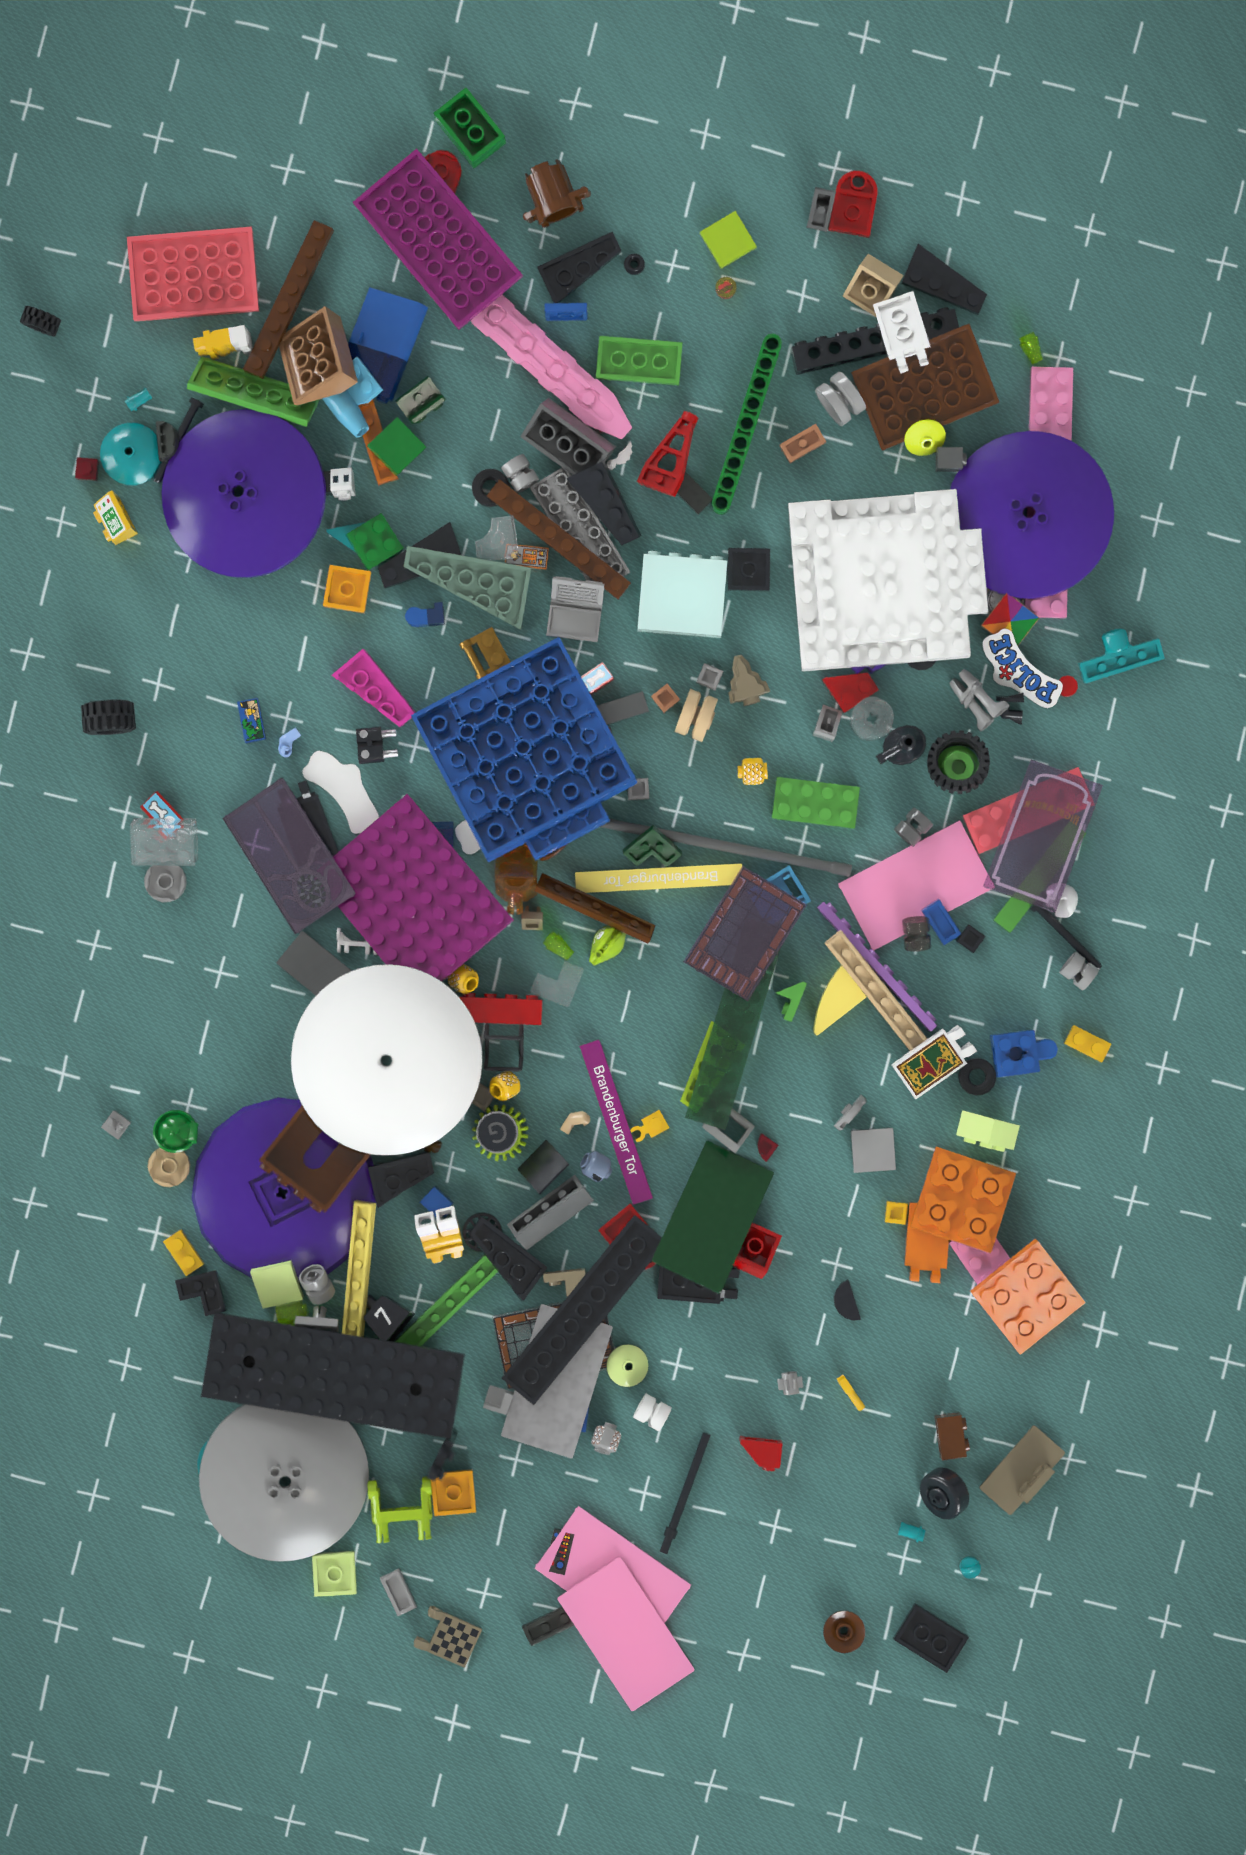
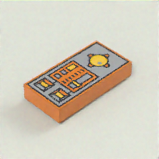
[505,544,549,570]

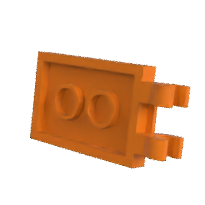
[904,1202,949,1283]

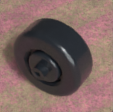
[920,1467,969,1520]

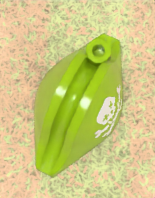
[589,925,626,966]

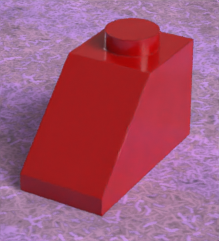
[739,1436,783,1471]

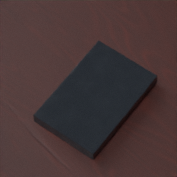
[893,1603,969,1673]

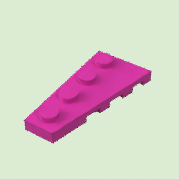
[332,649,416,727]

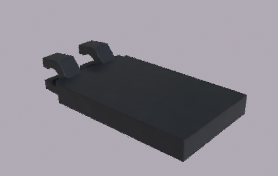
[278,780,338,867]
[657,1266,740,1304]

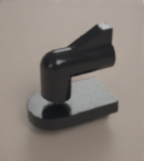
[996,692,1024,724]

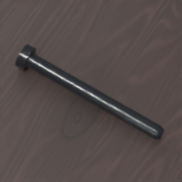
[153,397,204,484]
[1030,900,1102,969]

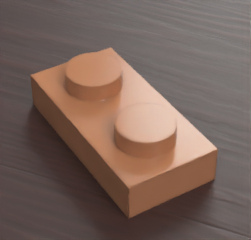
[779,424,826,464]

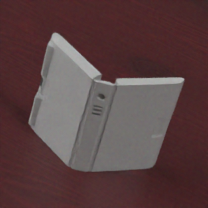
[546,576,605,642]

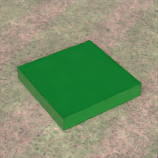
[367,417,426,477]

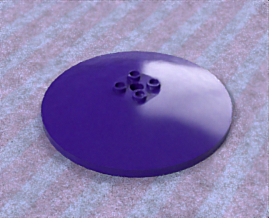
[162,409,326,578]
[950,431,1114,599]

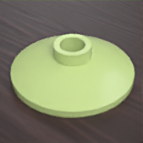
[607,1344,648,1387]

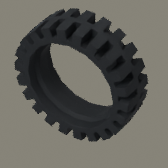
[927,730,990,794]

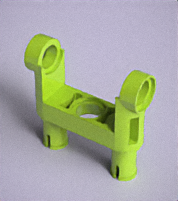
[368,1476,433,1543]

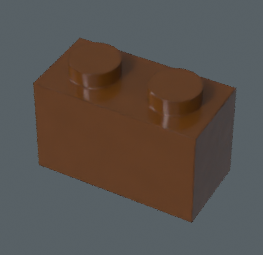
[934,1412,970,1460]

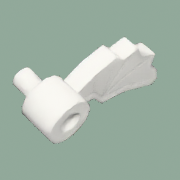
[606,443,633,470]

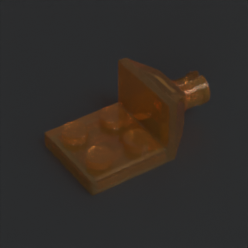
[495,843,538,915]

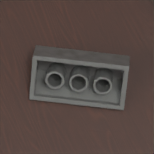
[520,398,616,475]

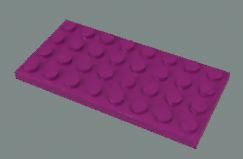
[353,149,523,330]

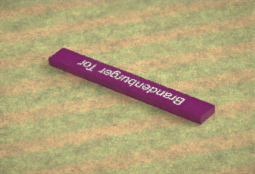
[580,1039,653,1205]

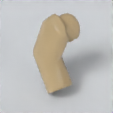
[560,1111,590,1135]

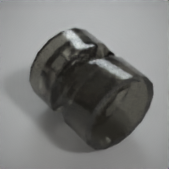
[902,916,932,952]

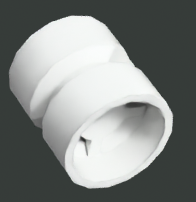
[633,1393,672,1431]

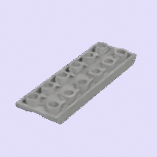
[530,467,630,581]

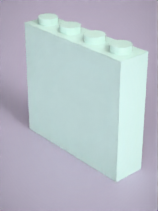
[638,551,727,638]

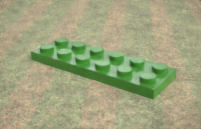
[187,356,320,427]

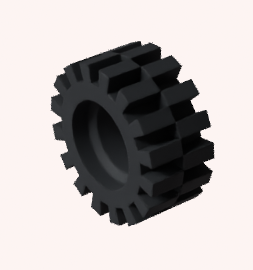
[20,306,61,337]

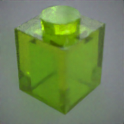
[275,1300,309,1325]

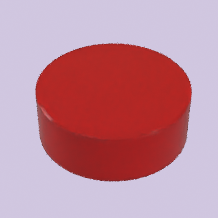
[1059,676,1078,697]

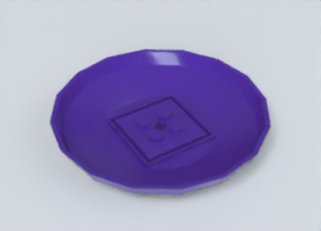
[192,1097,377,1283]

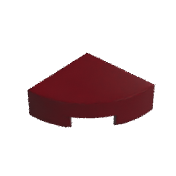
[757,1133,779,1162]

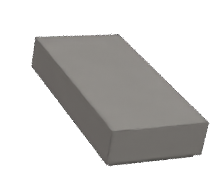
[380,1568,417,1616]

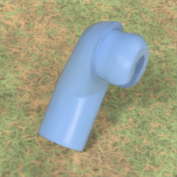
[278,727,301,757]

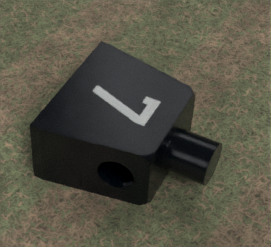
[364,1294,415,1341]

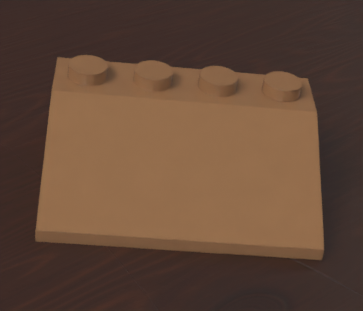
[279,306,358,406]

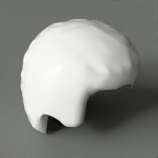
[1046,883,1078,918]

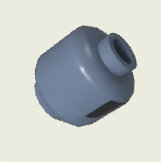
[580,1151,612,1182]

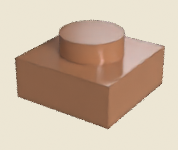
[651,684,680,713]

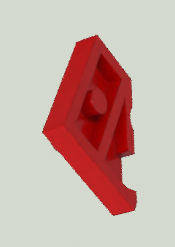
[822,672,879,713]

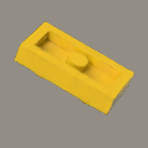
[1064,1025,1111,1063]
[163,1229,204,1276]

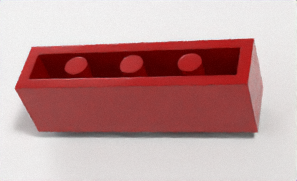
[459,993,543,1025]

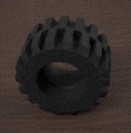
[81,700,136,735]

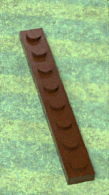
[243,220,334,379]
[487,479,631,600]

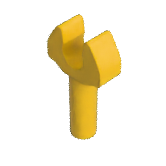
[837,1375,865,1411]

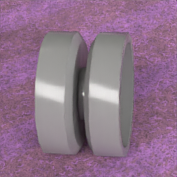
[815,372,866,426]

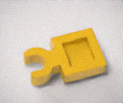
[630,1110,669,1142]

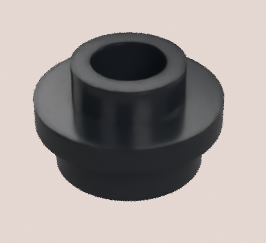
[624,254,645,275]

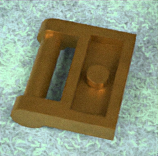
[459,627,510,680]

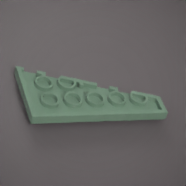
[404,546,531,630]

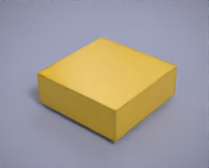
[884,1201,908,1225]

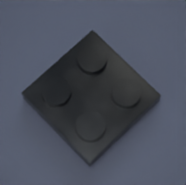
[727,548,770,591]

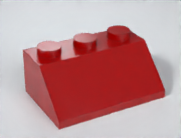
[733,1222,782,1279]

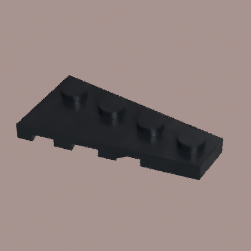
[566,460,641,545]
[378,522,461,589]
[468,1217,548,1301]

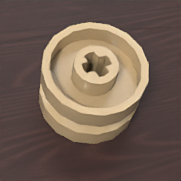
[675,689,718,742]

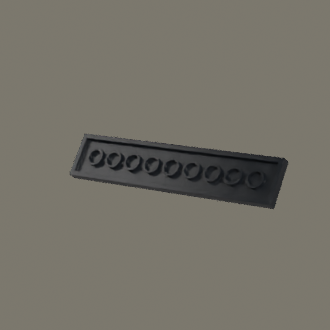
[501,1215,662,1405]

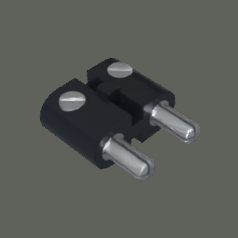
[356,726,398,764]

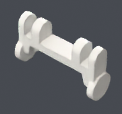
[337,928,377,955]

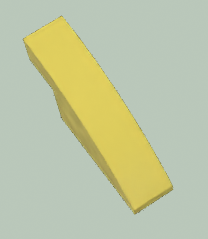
[813,965,866,1036]

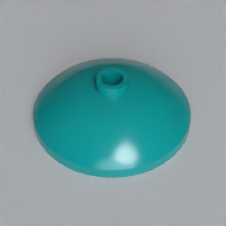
[100,423,161,486]

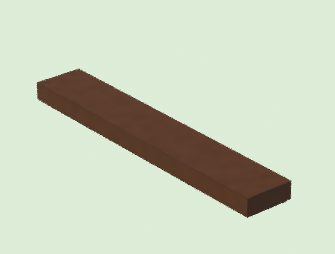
[534,873,656,944]

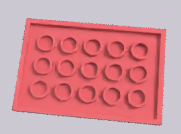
[127,227,259,322]

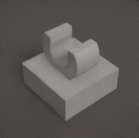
[101,1110,131,1139]

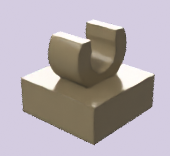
[522,906,543,930]

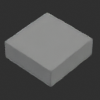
[696,663,724,691]
[628,778,649,800]

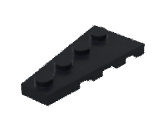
[537,231,621,303]
[901,244,987,315]

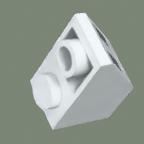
[330,468,356,500]

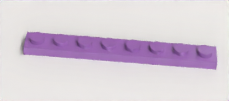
[817,902,937,1031]

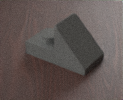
[807,187,836,232]

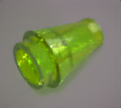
[1018,332,1043,365]
[543,931,574,961]

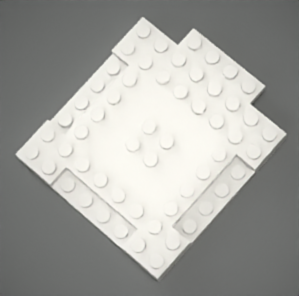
[788,489,988,671]

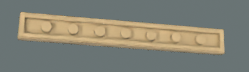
[824,930,927,1051]

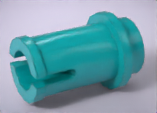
[125,387,153,411]
[898,1522,926,1543]

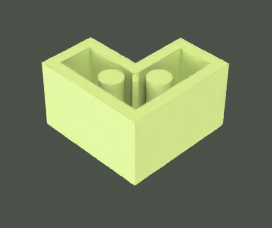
[956,1111,1020,1152]

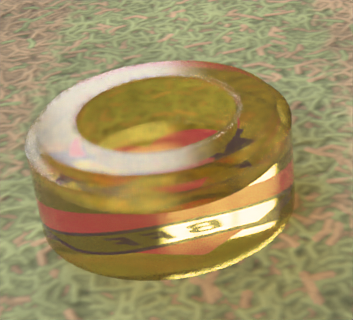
[715,277,736,299]

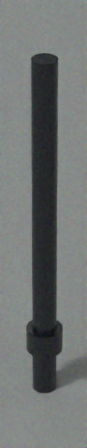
[660,1432,711,1554]

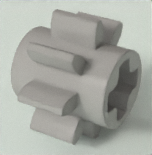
[777,1371,803,1395]

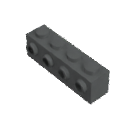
[507,1175,594,1250]

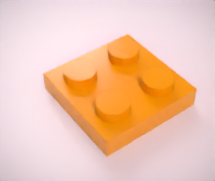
[323,565,372,614]
[431,1469,476,1516]

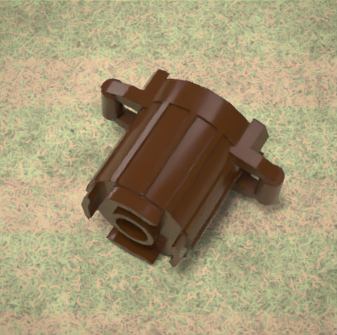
[523,159,591,228]

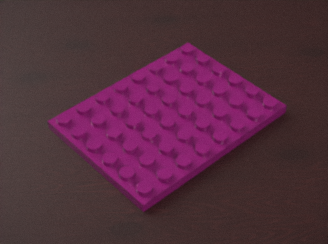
[315,794,514,982]

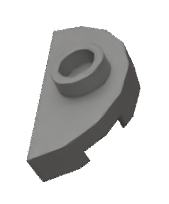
[834,1095,866,1130]

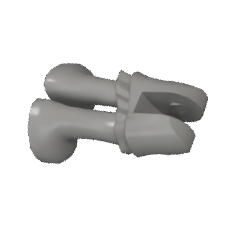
[949,669,1010,731]

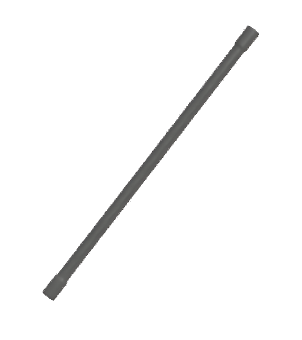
[600,818,852,877]

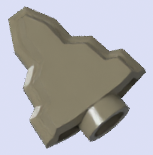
[728,655,770,706]

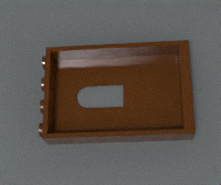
[258,1105,371,1213]

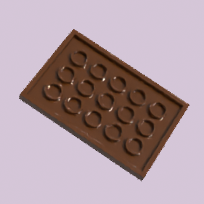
[851,323,1000,451]

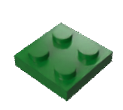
[346,513,404,571]

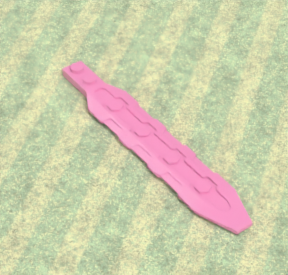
[471,295,632,440]

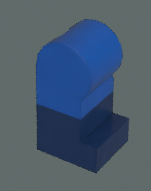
[405,602,445,627]

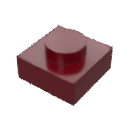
[75,457,99,481]

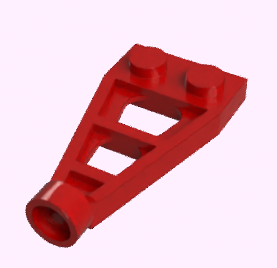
[637,411,699,497]

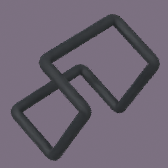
[484,1023,524,1072]

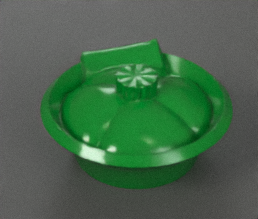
[153,1110,199,1153]

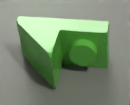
[775,982,807,1022]

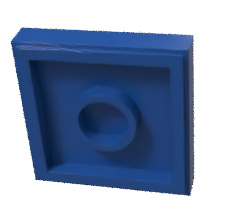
[545,303,587,321]

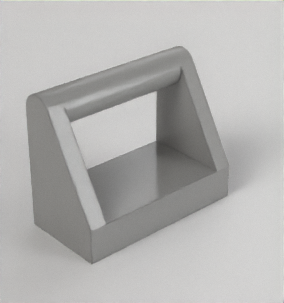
[702,1100,755,1153]

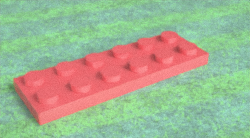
[962,767,1094,854]

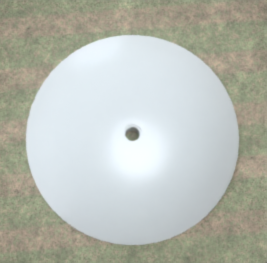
[291,965,482,1155]

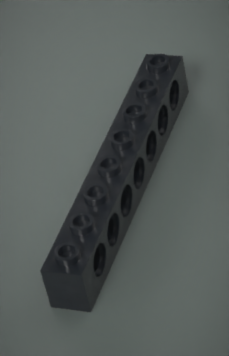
[791,307,959,375]

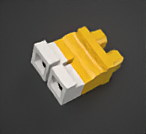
[193,325,253,360]
[414,1206,464,1263]

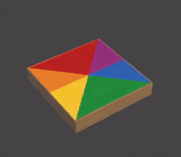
[980,593,1039,646]

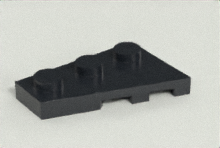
[368,1152,434,1208]

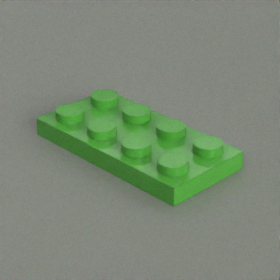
[596,336,683,386]
[772,777,860,829]

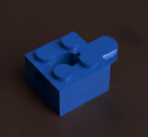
[990,1030,1058,1077]

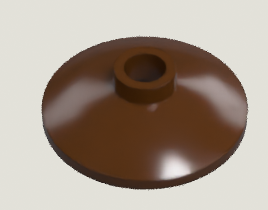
[823,1611,865,1653]

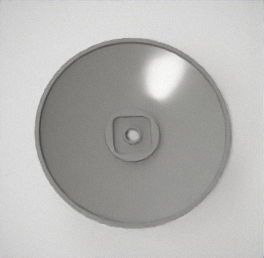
[199,1404,369,1561]

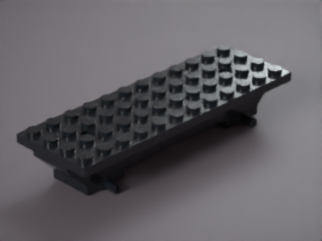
[201,1312,465,1439]

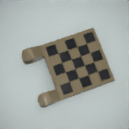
[414,1606,482,1668]

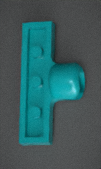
[1078,629,1165,684]

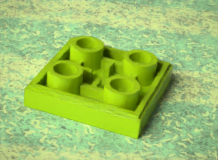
[699,211,757,269]

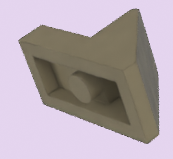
[543,1268,586,1297]

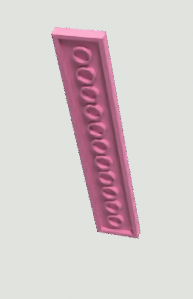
[1024,367,1073,618]

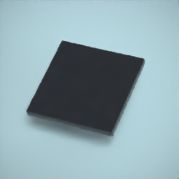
[517,1140,570,1194]

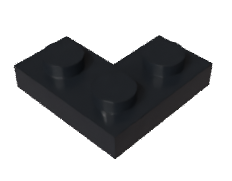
[175,1270,227,1316]

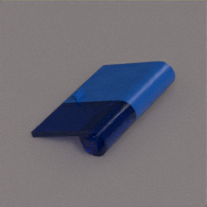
[348,288,428,404]

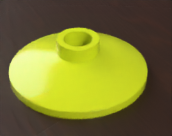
[904,419,946,456]

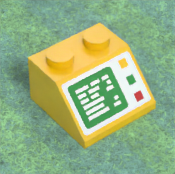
[93,490,138,545]

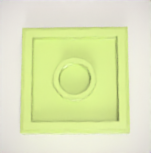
[250,1261,304,1309]
[312,1551,357,1597]

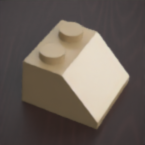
[843,254,904,317]

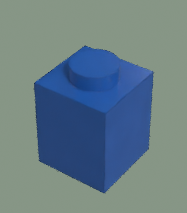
[420,1185,454,1218]

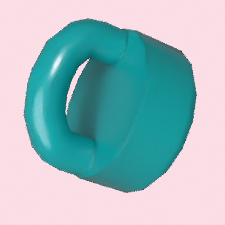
[959,1556,981,1579]

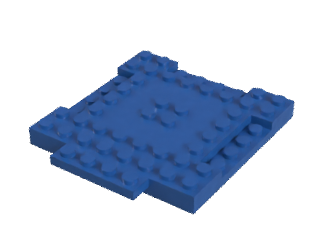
[411,637,638,862]

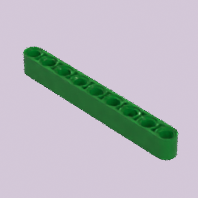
[712,334,782,515]

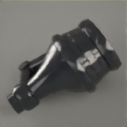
[876,725,926,765]

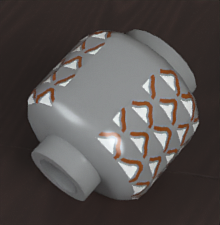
[591,1422,621,1455]

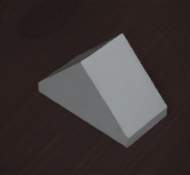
[813,705,843,742]

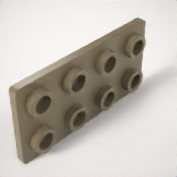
[979,1425,1065,1515]

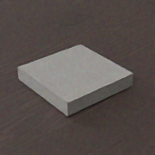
[851,1128,896,1173]

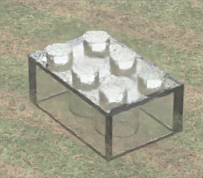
[130,818,198,866]

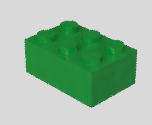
[433,88,506,169]

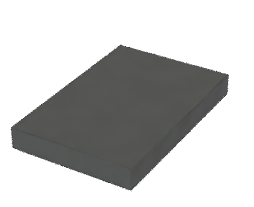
[276,931,351,996]

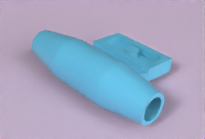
[322,357,383,438]

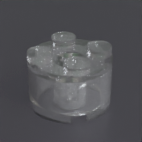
[850,697,894,741]

